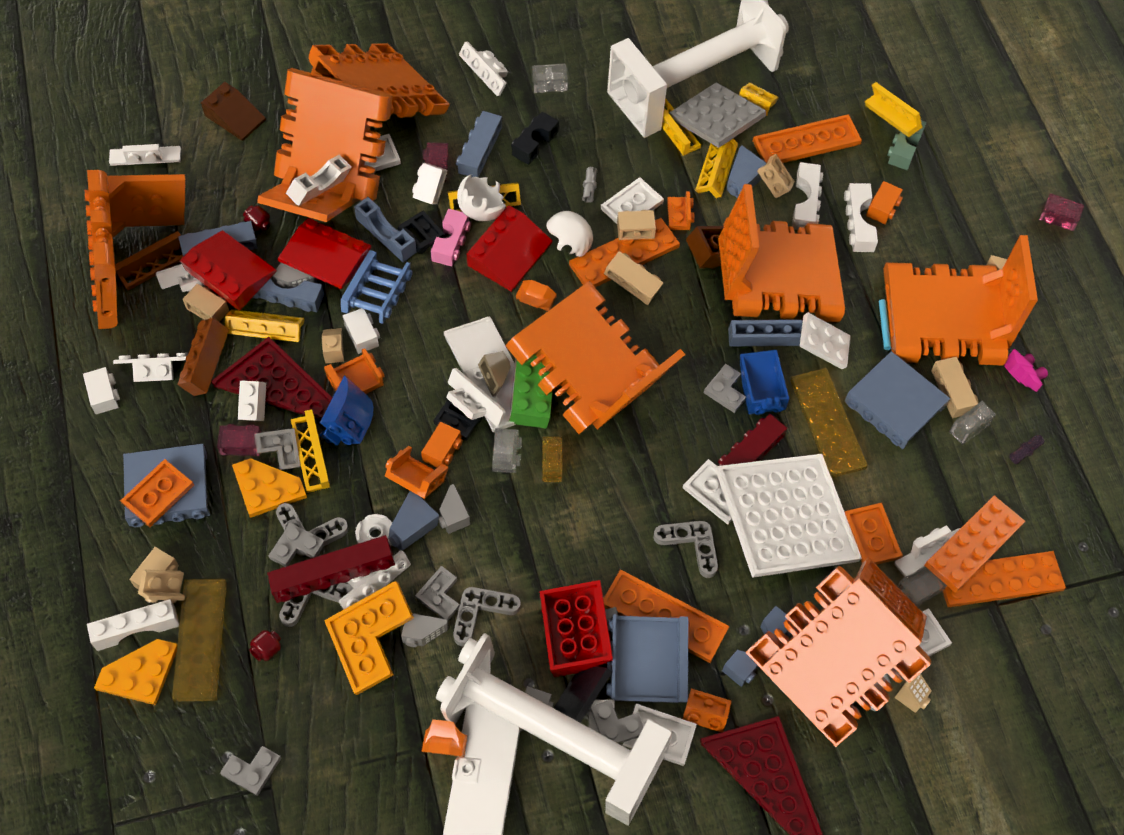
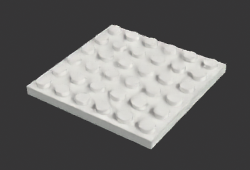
[716,454,862,578]

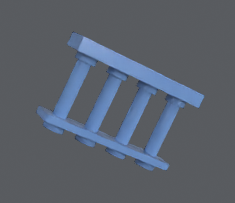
[341,250,412,324]

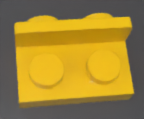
[739,82,778,117]

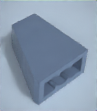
[726,146,767,198]
[388,491,439,551]

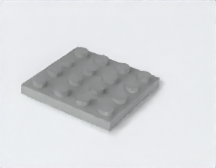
[669,82,766,148]

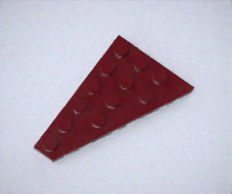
[211,337,332,420]
[700,716,823,835]

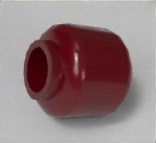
[243,205,270,232]
[249,630,281,661]

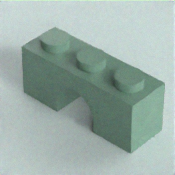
[887,121,927,170]

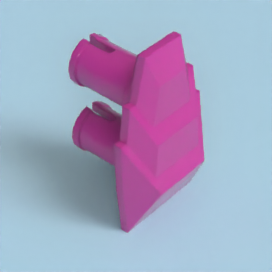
[1004,349,1048,392]

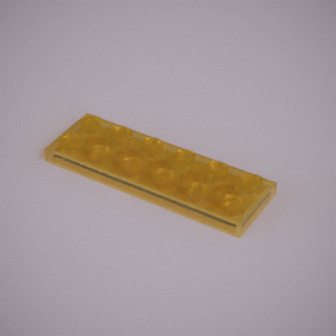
[790,368,868,478]
[172,579,227,701]

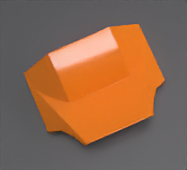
[516,280,557,311]
[422,719,467,757]

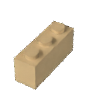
[604,251,663,305]
[931,357,978,418]

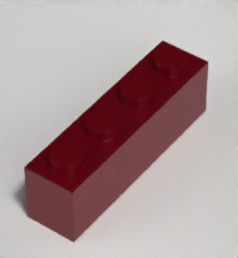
[718,414,787,466]

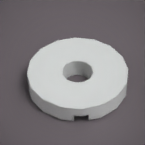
[355,514,392,546]

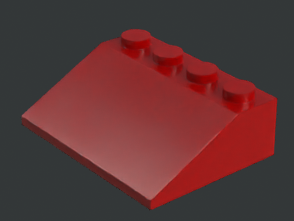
[467,205,553,292]
[278,218,371,289]
[180,230,277,311]
[539,580,613,677]

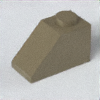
[478,351,511,397]

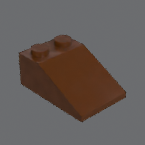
[201,82,266,141]
[686,226,724,268]

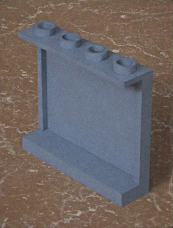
[845,351,950,449]
[123,444,210,527]
[606,614,688,703]

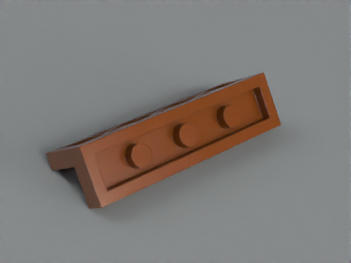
[115,231,183,291]

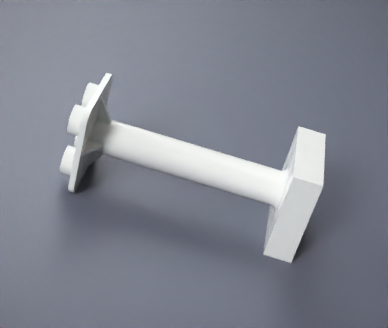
[607,0,789,138]
[436,633,672,826]

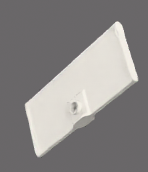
[444,316,516,432]
[443,702,520,835]

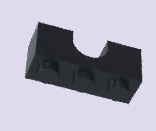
[511,111,559,165]

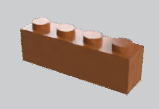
[177,318,229,396]

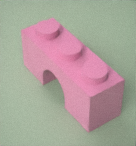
[431,209,471,266]

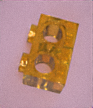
[542,437,562,482]

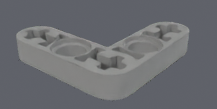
[276,503,348,556]
[653,521,718,578]
[279,583,352,627]
[453,587,520,646]

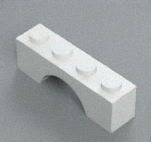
[286,155,352,206]
[792,162,823,230]
[844,183,878,252]
[87,599,180,651]

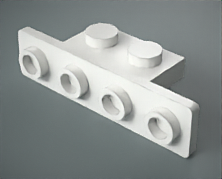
[459,42,508,96]
[109,144,181,166]
[156,264,204,292]
[113,353,188,382]
[446,368,506,426]
[895,525,960,578]
[339,550,411,610]

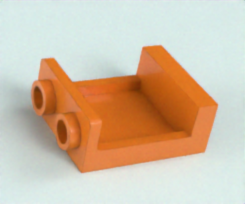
[324,348,385,394]
[385,446,449,499]

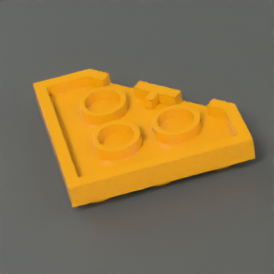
[232,458,307,518]
[94,639,179,705]

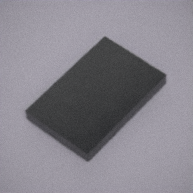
[554,666,612,723]

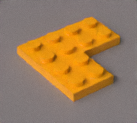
[324,581,414,695]

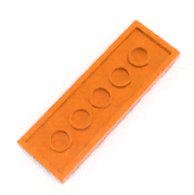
[753,114,862,163]
[569,218,680,287]
[924,495,1025,593]
[939,551,1066,607]
[604,569,729,663]

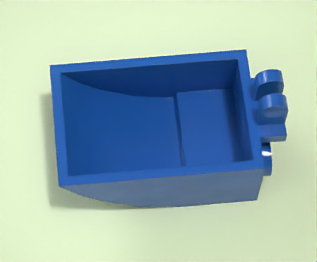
[740,350,789,415]
[319,375,374,445]

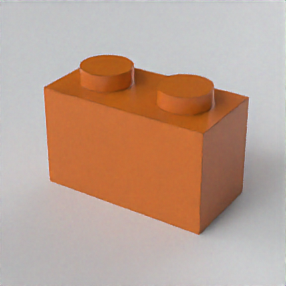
[866,181,903,224]
[421,422,463,468]

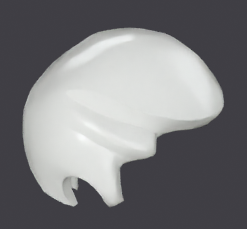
[457,175,506,221]
[547,211,593,257]

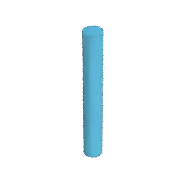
[879,299,891,350]

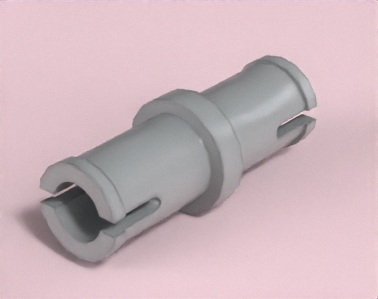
[582,167,597,203]

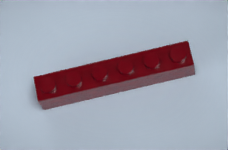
[267,535,395,603]

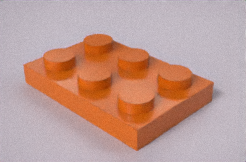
[120,459,194,527]
[845,503,903,565]

